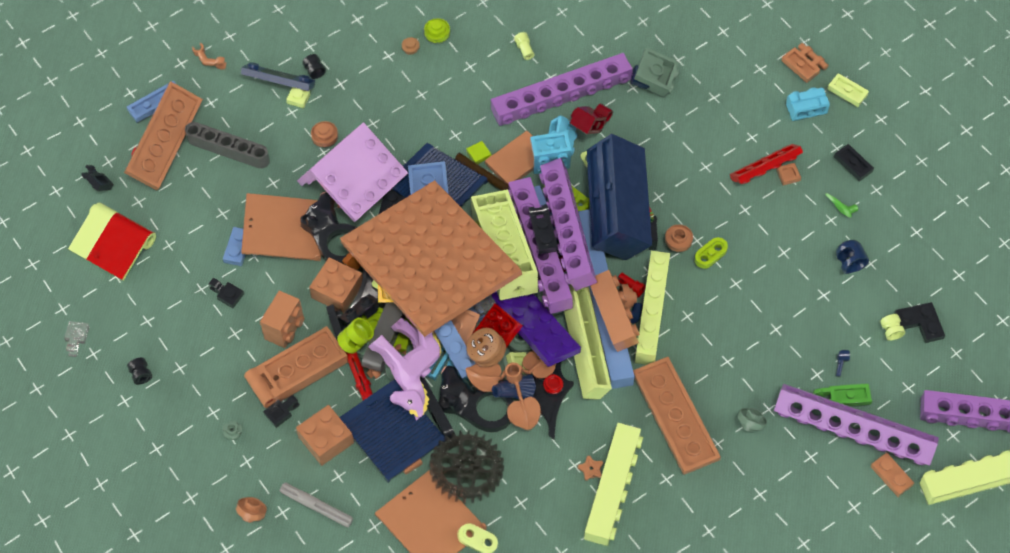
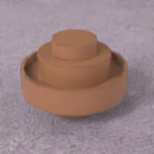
[311,121,338,147]
[665,224,693,252]
[619,284,637,310]
[236,497,267,522]

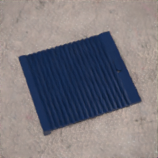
[391,143,487,207]
[339,379,446,483]

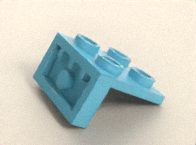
[530,131,571,174]

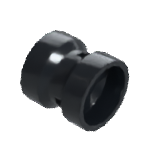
[302,54,326,79]
[127,357,152,385]

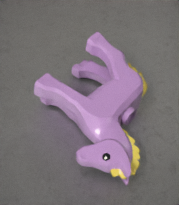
[368,318,442,420]

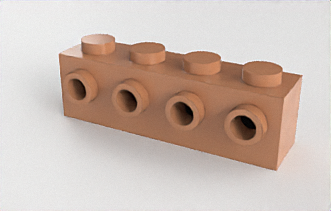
[590,270,640,352]

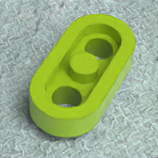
[695,237,728,269]

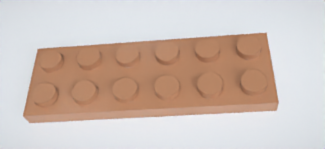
[124,81,203,190]
[633,357,721,475]

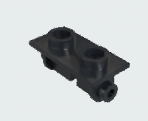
[339,294,380,327]

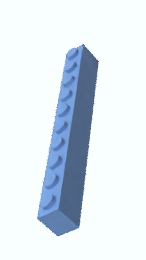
[578,209,634,389]

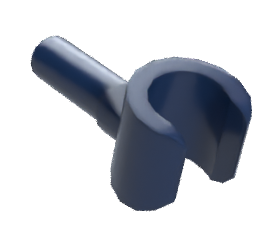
[836,350,850,377]

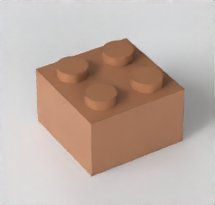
[309,258,363,313]
[260,290,304,348]
[296,405,354,466]

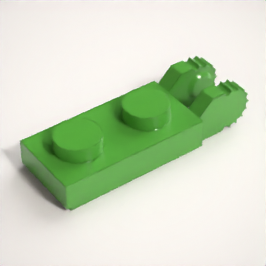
[813,384,872,406]

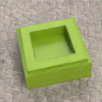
[466,141,491,164]

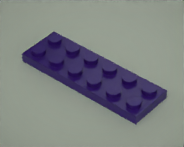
[488,291,581,367]

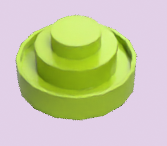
[424,18,450,43]

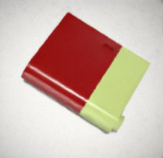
[68,202,156,281]

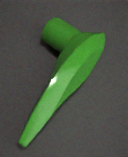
[825,193,858,218]

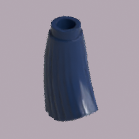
[492,374,536,400]

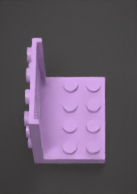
[297,122,408,222]

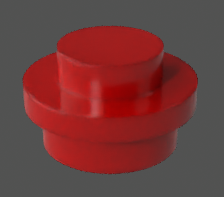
[543,375,563,394]

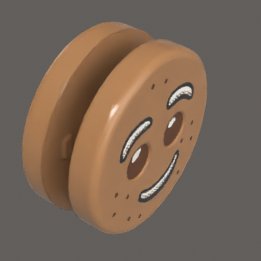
[466,328,506,367]

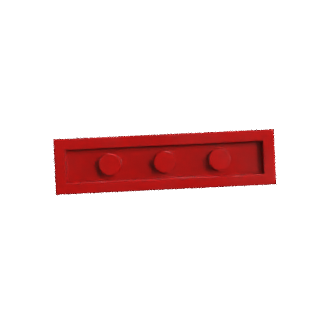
[730,144,803,184]

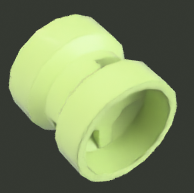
[880,314,906,341]

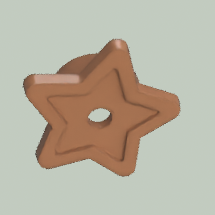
[577,456,603,481]

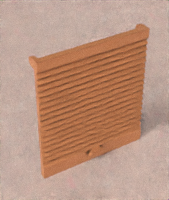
[241,193,321,261]
[375,469,487,553]

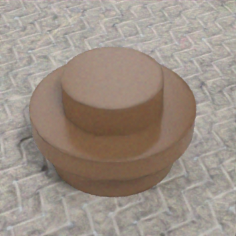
[402,37,420,55]

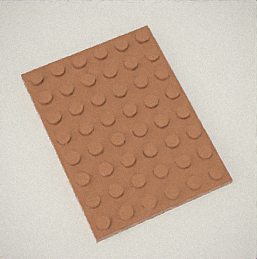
[340,180,522,337]

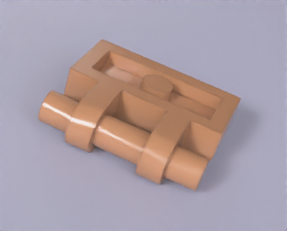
[781,43,829,83]

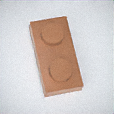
[870,453,914,497]

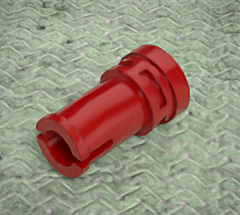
[618,272,646,298]

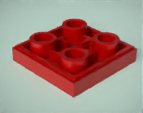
[473,303,523,348]

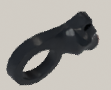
[300,191,357,264]
[438,366,513,432]

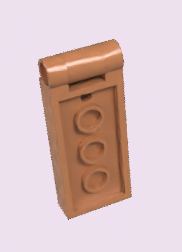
[244,326,348,408]

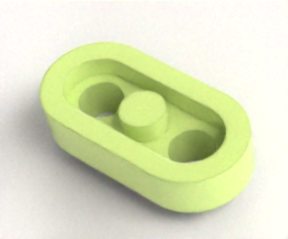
[457,524,498,553]

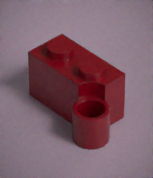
[570,103,613,134]

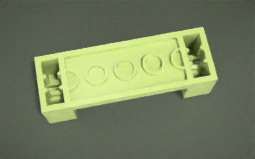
[471,190,538,300]

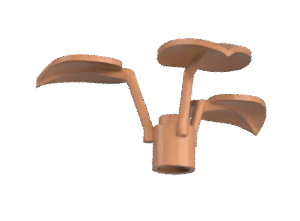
[466,350,556,430]

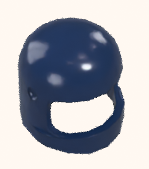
[836,240,869,274]

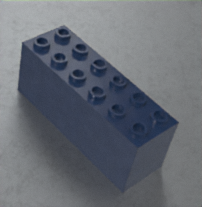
[587,133,652,260]

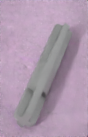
[280,482,353,527]

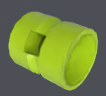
[337,318,374,354]

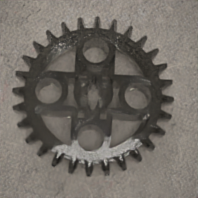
[429,430,504,504]

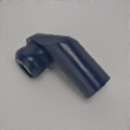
[630,303,643,324]

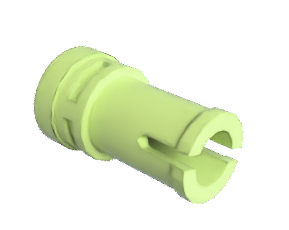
[514,32,535,60]

